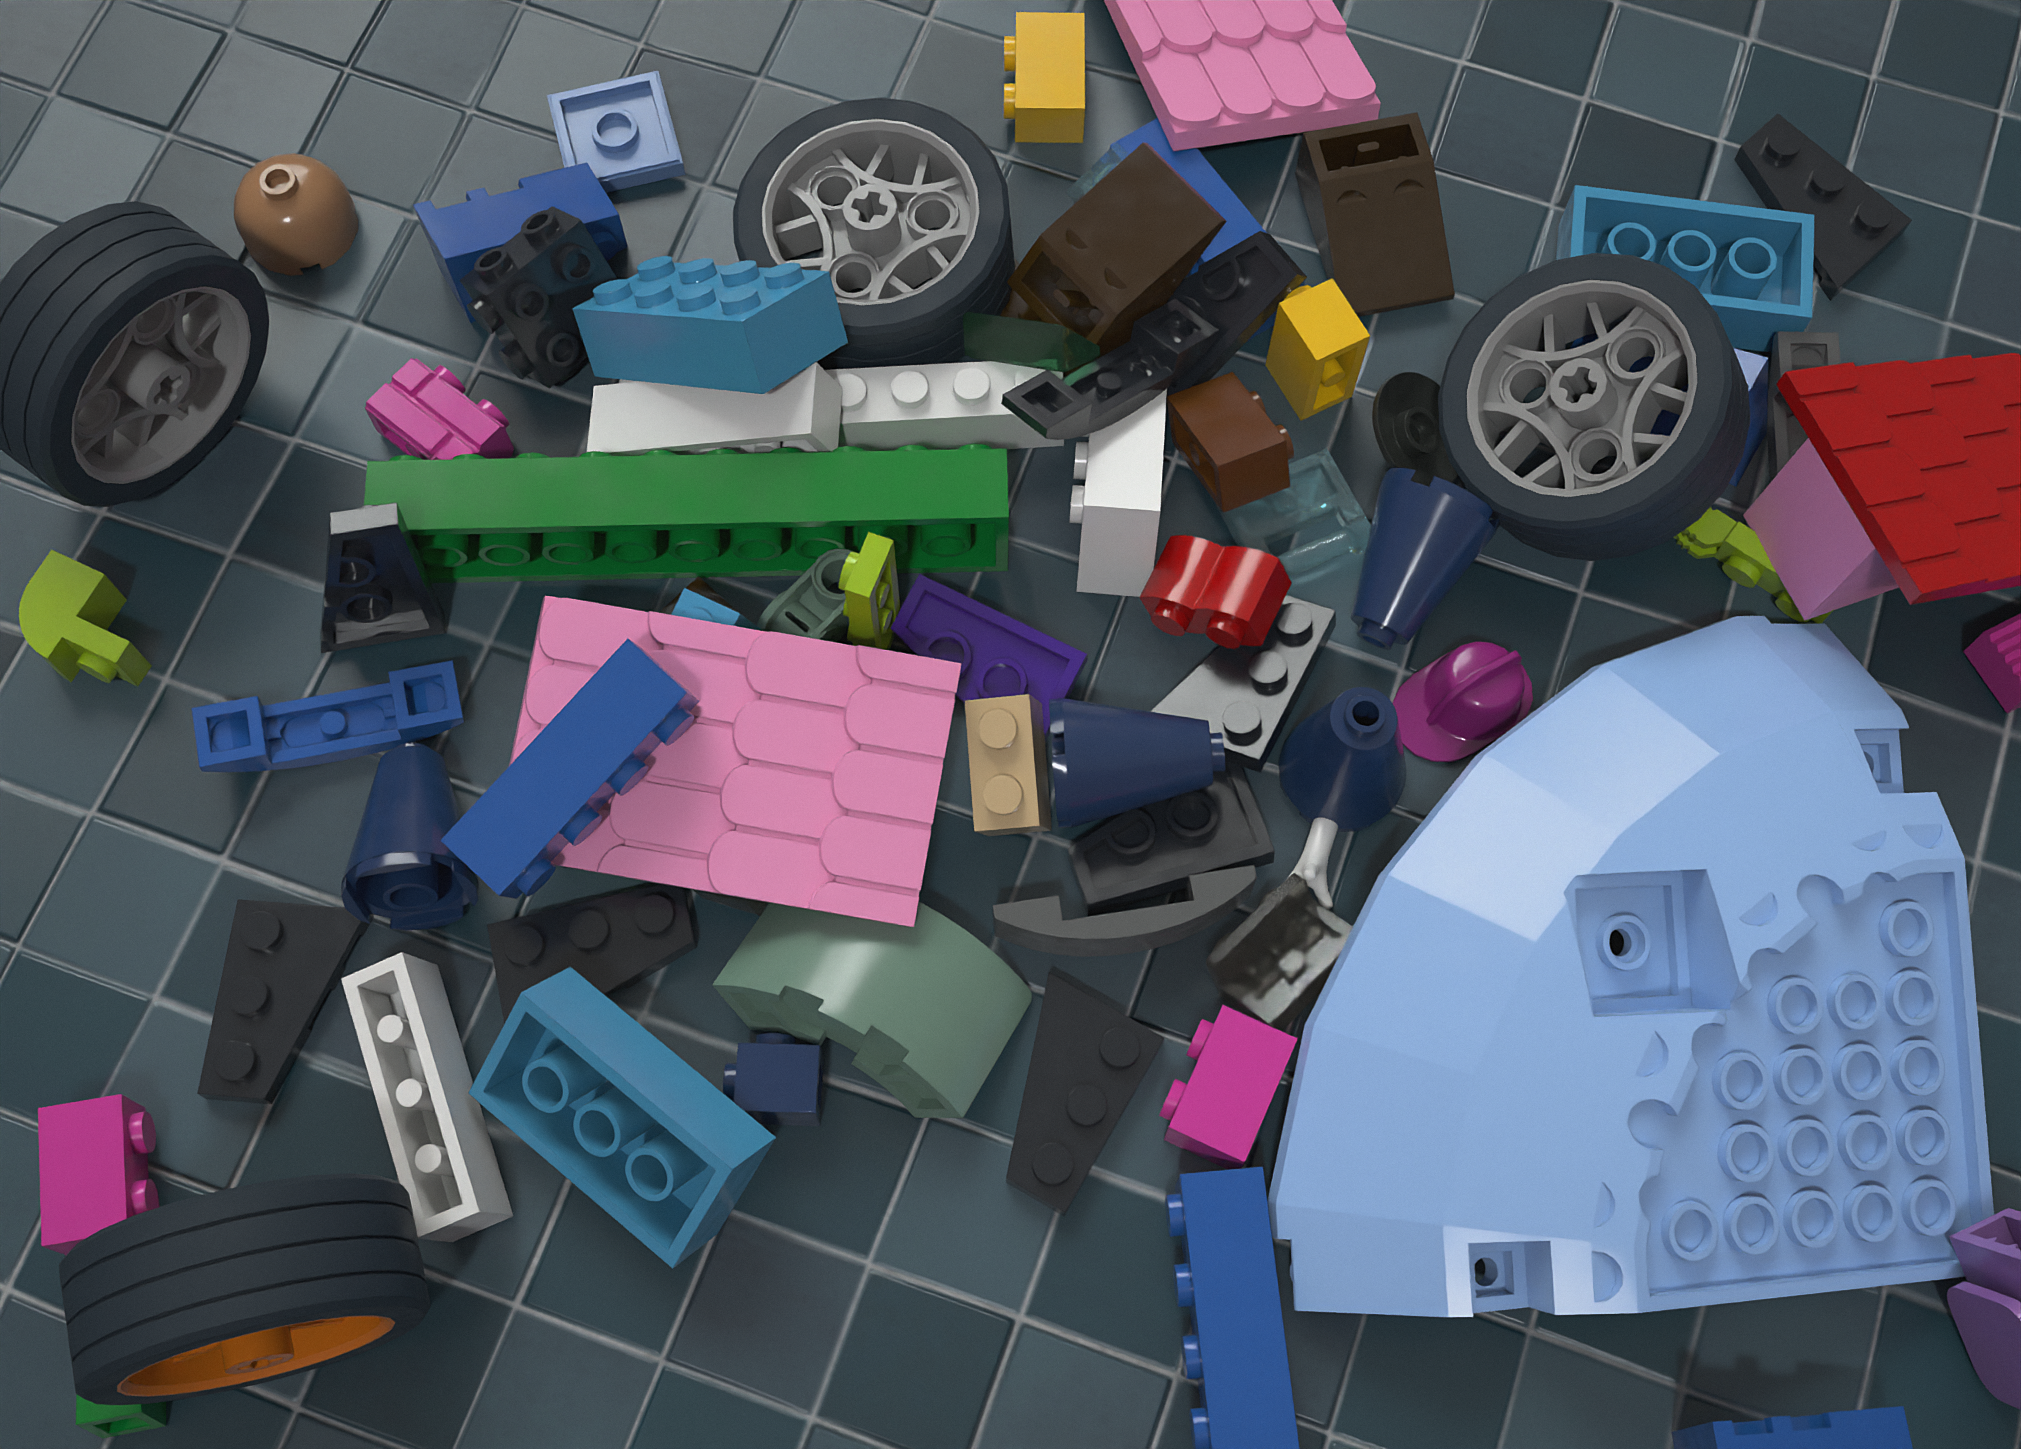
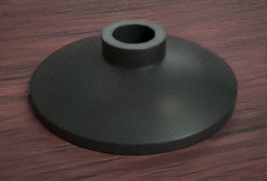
[1372,372,1459,486]

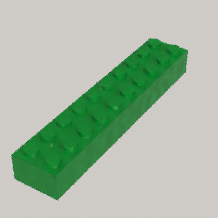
[364,444,1009,583]

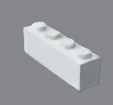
[825,357,1064,451]
[587,362,842,456]
[341,952,513,1242]

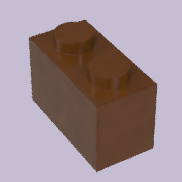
[1167,372,1294,513]

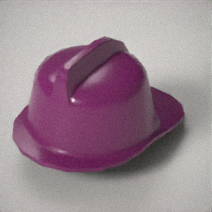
[1393,642,1533,762]

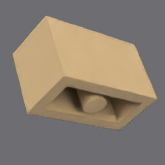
[965,694,1052,836]

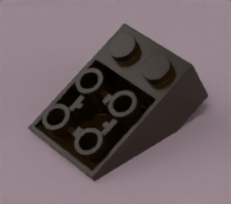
[1295,112,1455,317]
[1007,142,1227,362]

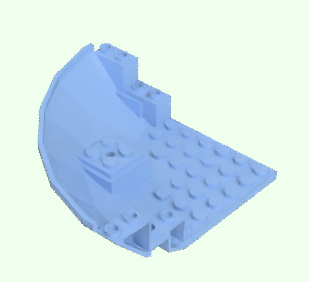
[1267,616,1994,1317]

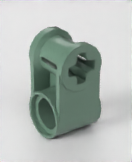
[757,549,852,643]

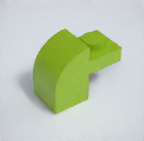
[19,549,152,686]

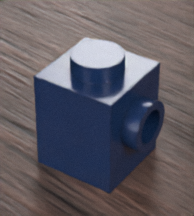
[723,1033,824,1126]

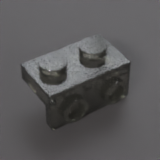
[1206,873,1353,1031]

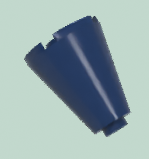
[1350,468,1500,650]
[1278,687,1406,832]
[1049,698,1225,828]
[341,743,479,931]

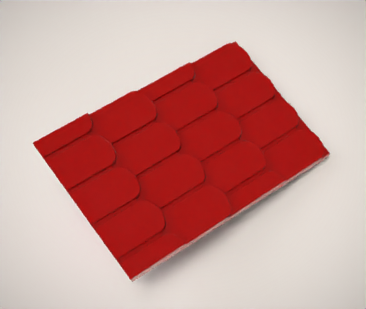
[1743,353,2021,620]

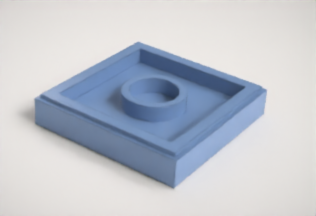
[547,71,686,193]

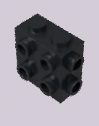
[459,206,618,389]

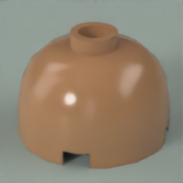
[234,153,358,276]

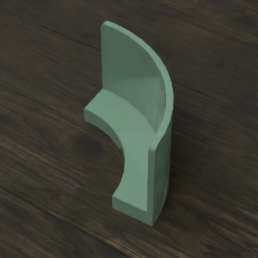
[712,902,1032,1118]

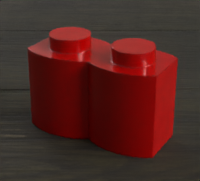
[1139,535,1292,649]

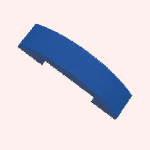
[192,660,464,772]

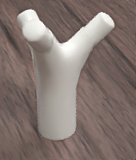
[1267,818,1338,910]

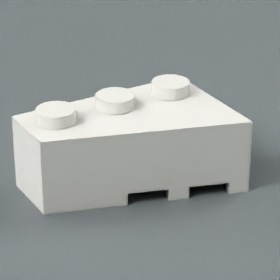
[1070,389,1167,597]

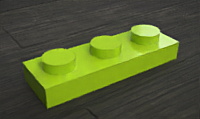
[839,532,900,650]

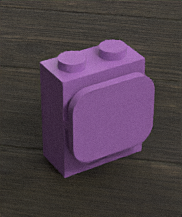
[1947,1208,2021,1410]

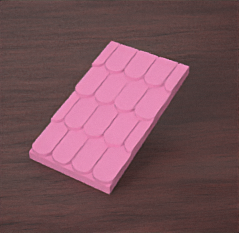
[1104,0,1381,151]
[509,596,962,927]

